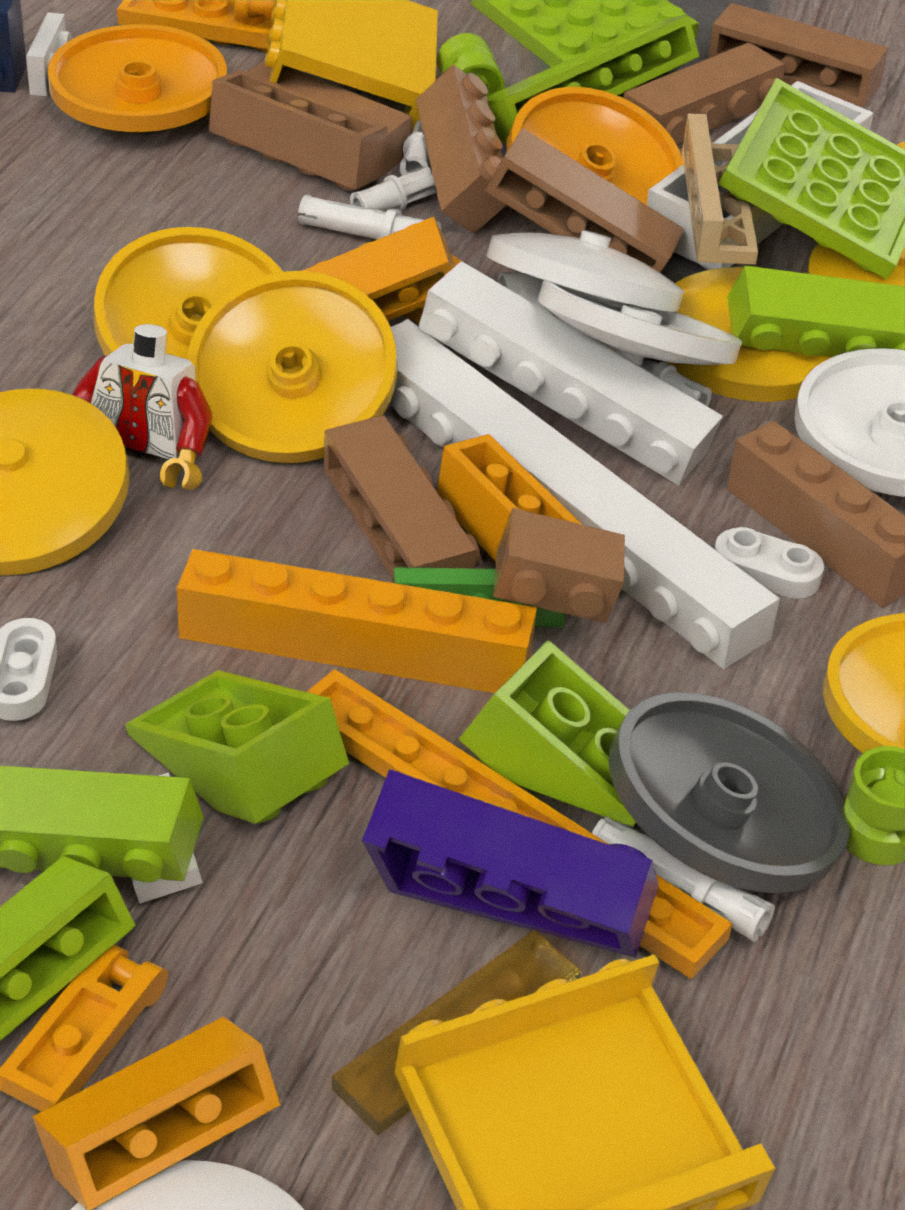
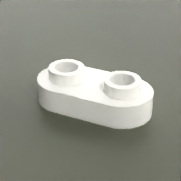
[715,527,824,599]
[0,618,57,721]

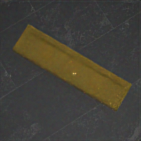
[332,929,581,1136]

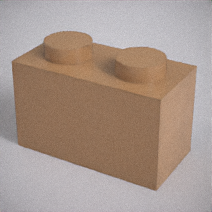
[493,508,625,623]

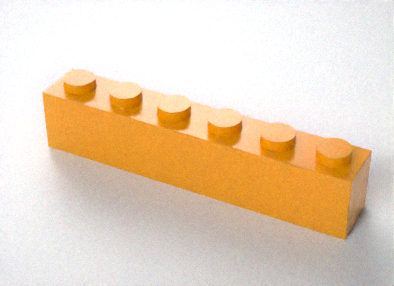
[176,549,537,693]

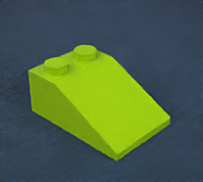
[458,640,636,827]
[125,670,349,824]

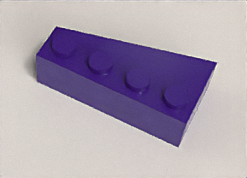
[362,769,659,958]

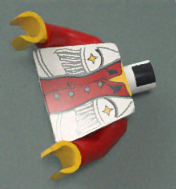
[72,324,212,490]

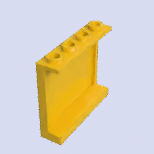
[264,0,438,132]
[394,954,776,1210]

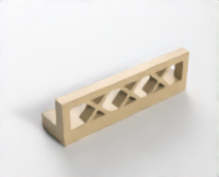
[682,113,758,264]

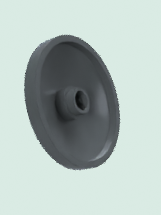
[609,692,850,893]

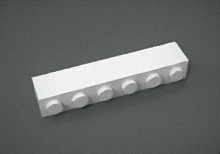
[418,261,723,486]

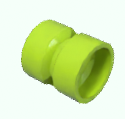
[437,33,505,96]
[843,746,905,865]

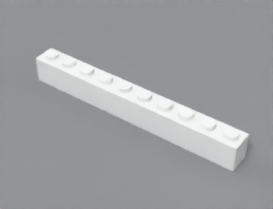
[389,319,780,669]

